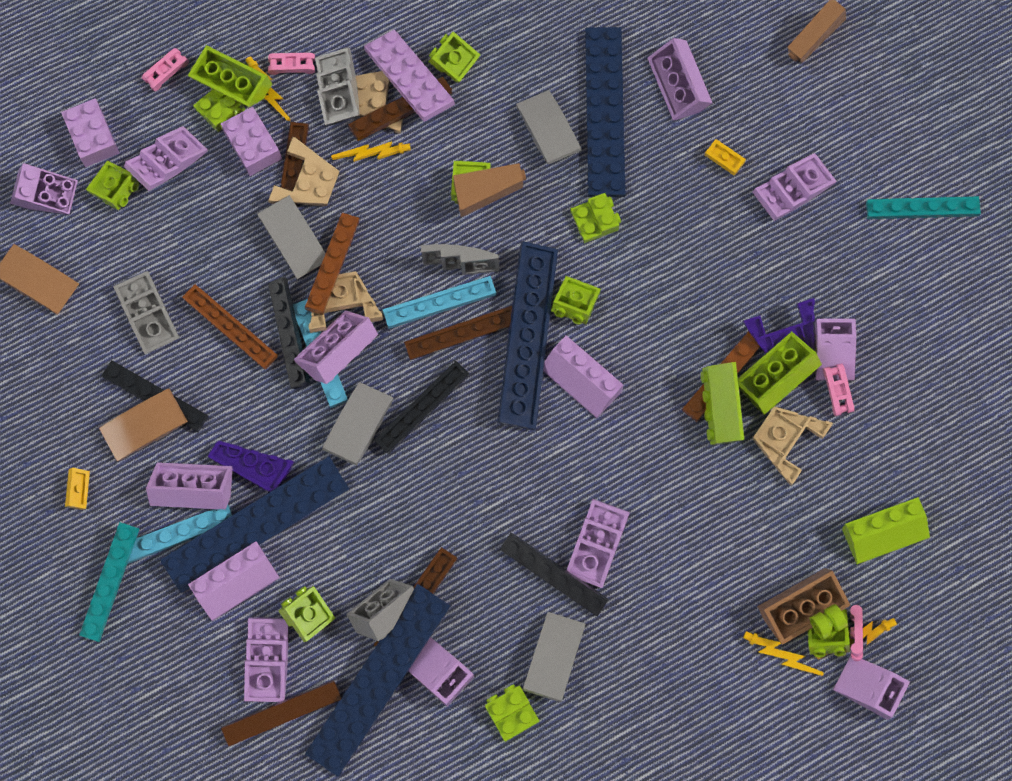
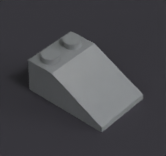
[346,579,414,641]

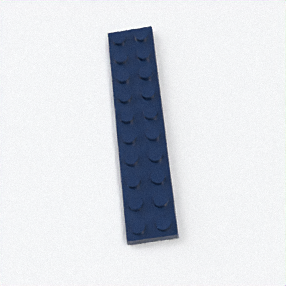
[585,27,625,198]
[497,241,558,431]
[160,456,349,593]
[305,584,451,777]

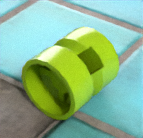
[809,604,848,640]

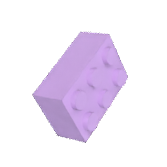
[61,98,120,167]
[221,107,282,176]

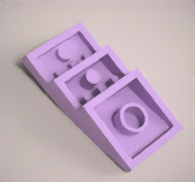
[124,126,208,191]
[753,153,837,221]
[567,499,630,588]
[244,617,289,702]

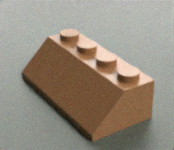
[757,568,851,645]

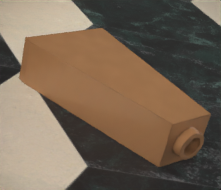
[787,0,846,63]
[453,163,526,217]

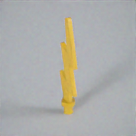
[245,56,291,121]
[331,141,411,162]
[817,618,897,659]
[743,631,824,676]

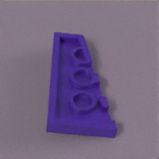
[208,440,295,492]

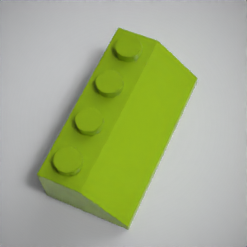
[188,45,272,107]
[738,332,822,415]
[701,362,744,445]
[841,497,930,565]

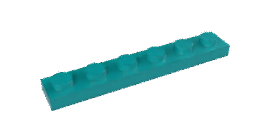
[866,196,981,219]
[79,522,140,642]

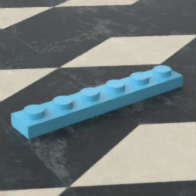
[383,276,496,329]
[293,299,348,408]
[127,505,232,564]

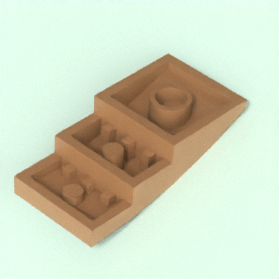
[0,244,79,315]
[99,389,188,461]

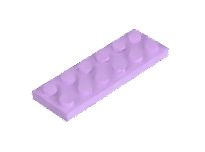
[364,29,455,122]

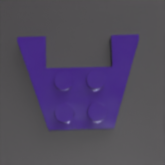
[743,298,815,354]

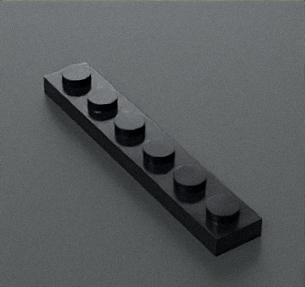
[268,277,310,389]
[101,360,208,433]
[374,361,469,455]
[500,532,609,617]

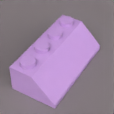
[648,38,712,120]
[294,310,378,384]
[543,336,623,418]
[146,463,233,510]
[188,542,280,621]

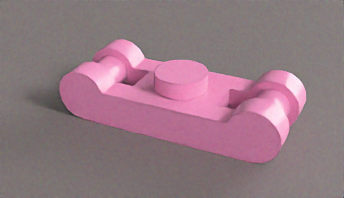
[142,48,189,91]
[268,53,315,75]
[823,363,854,416]
[850,605,863,661]

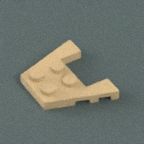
[356,71,403,134]
[268,137,339,206]
[309,271,383,333]
[753,407,833,486]

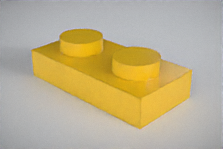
[705,139,746,176]
[65,468,90,510]

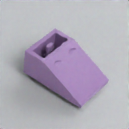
[10,163,78,215]
[814,319,856,381]
[408,638,474,707]
[833,656,910,720]

